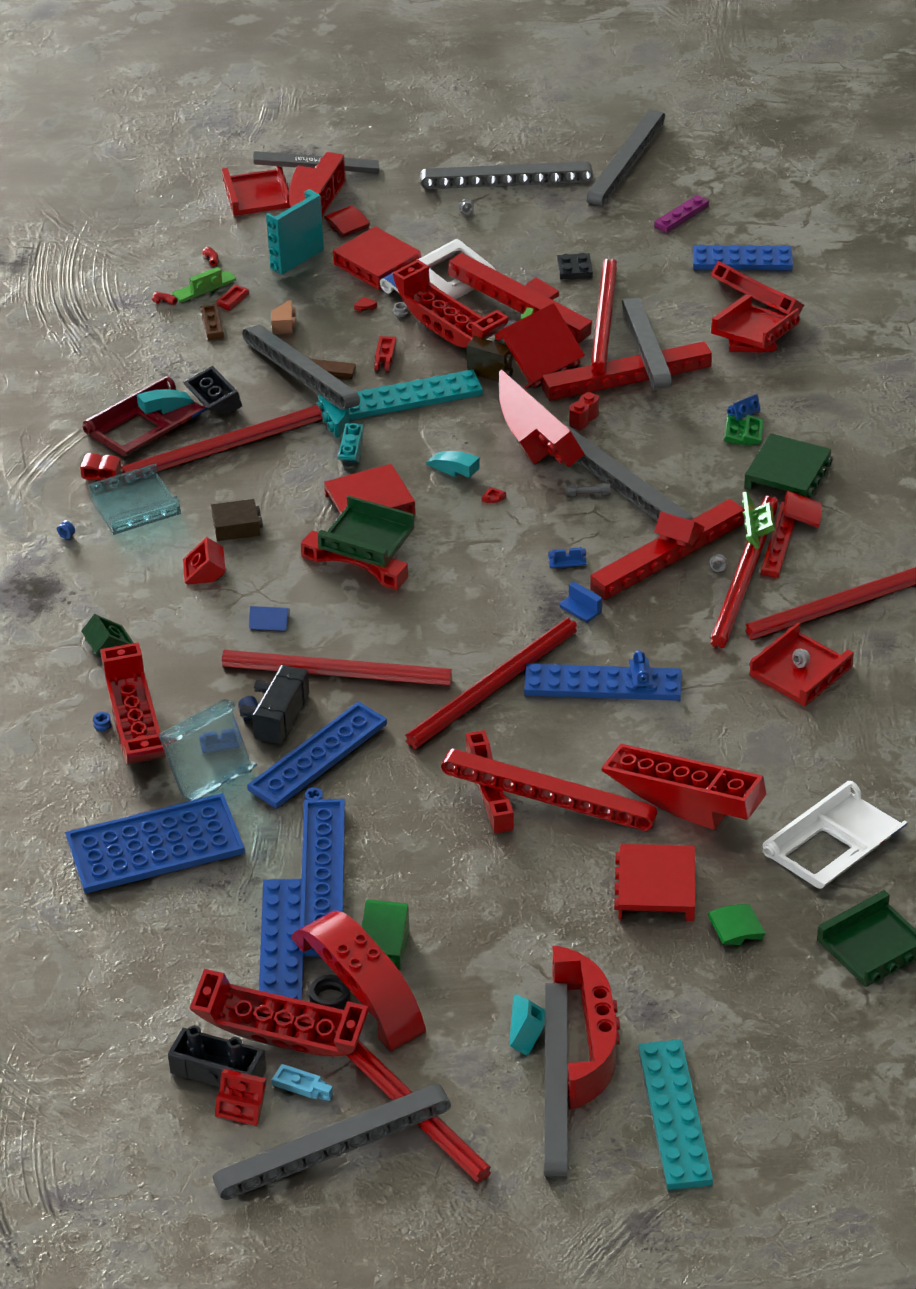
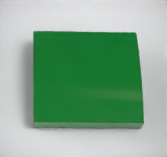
[723,414,764,445]
[708,904,766,945]

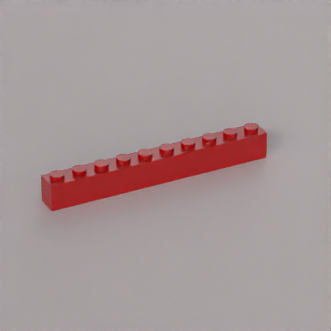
[448,253,592,343]
[542,341,712,401]
[590,499,745,600]

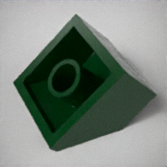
[81,614,134,657]

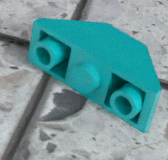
[316,394,350,438]
[338,423,363,463]
[509,994,545,1056]

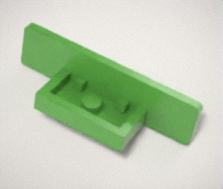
[172,267,236,303]
[742,492,775,549]

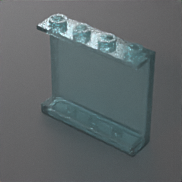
[88,464,181,535]
[158,699,258,801]

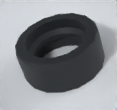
[309,974,351,1010]

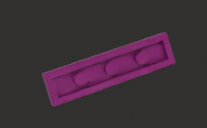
[654,195,709,233]

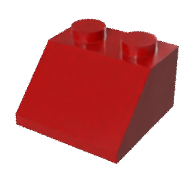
[654,511,705,547]
[183,537,226,585]

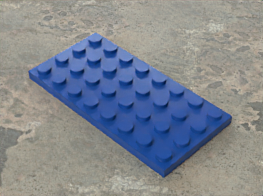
[65,793,245,894]

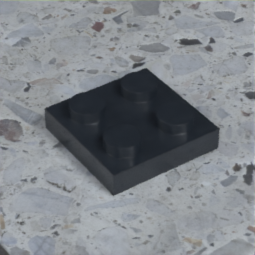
[557,253,593,279]

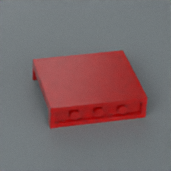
[221,166,290,216]
[333,226,421,290]
[711,294,800,349]
[495,303,585,388]
[324,464,416,515]
[749,622,854,706]
[614,844,695,921]

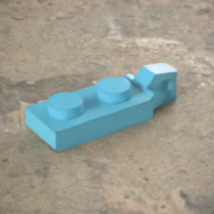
[271,1064,334,1101]

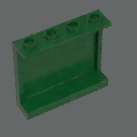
[744,433,833,498]
[317,495,414,568]
[817,890,916,987]

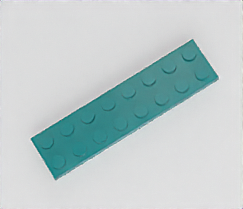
[348,370,483,420]
[638,1039,713,1190]

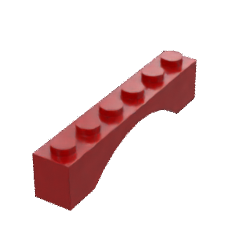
[710,261,804,315]
[301,530,408,590]
[465,730,514,833]

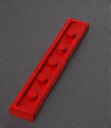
[760,501,796,578]

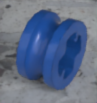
[57,521,75,539]
[93,712,111,731]
[305,787,323,800]

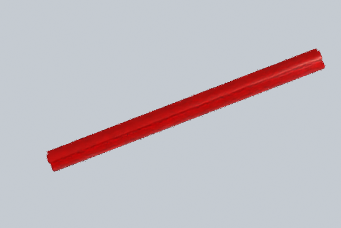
[591,259,617,374]
[121,405,322,482]
[710,495,779,648]
[745,567,916,640]
[405,617,577,749]
[221,650,452,686]
[346,1040,491,1183]

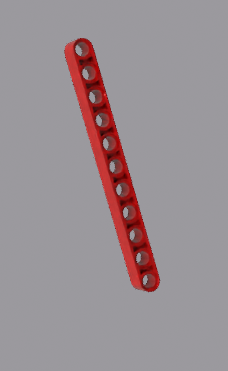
[441,749,658,831]

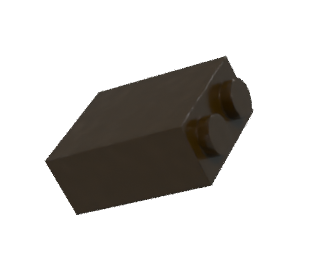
[467,336,513,382]
[211,499,263,541]

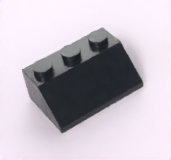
[183,365,243,415]

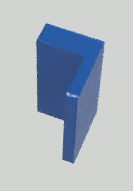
[559,581,602,623]
[249,606,290,631]

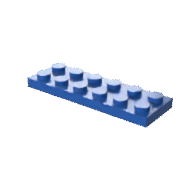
[693,245,793,270]

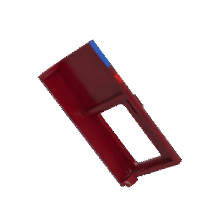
[83,376,208,456]

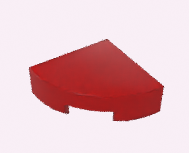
[354,297,377,311]
[482,487,506,503]

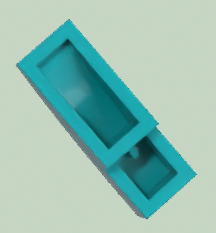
[137,389,194,414]
[426,451,480,478]

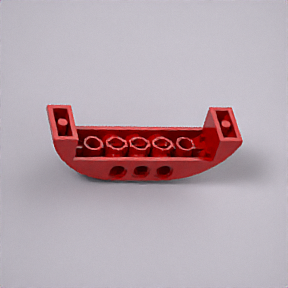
[393,260,509,348]
[100,642,167,765]
[291,911,426,1052]
[552,946,620,1109]
[190,969,369,1057]

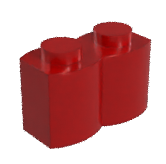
[569,392,599,431]
[80,453,121,482]

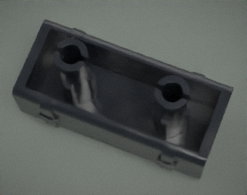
[240,665,309,744]
[168,1025,266,1087]

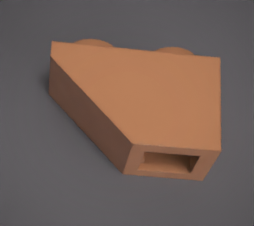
[271,300,296,335]

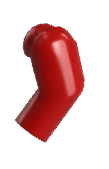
[202,247,219,266]
[152,292,177,305]

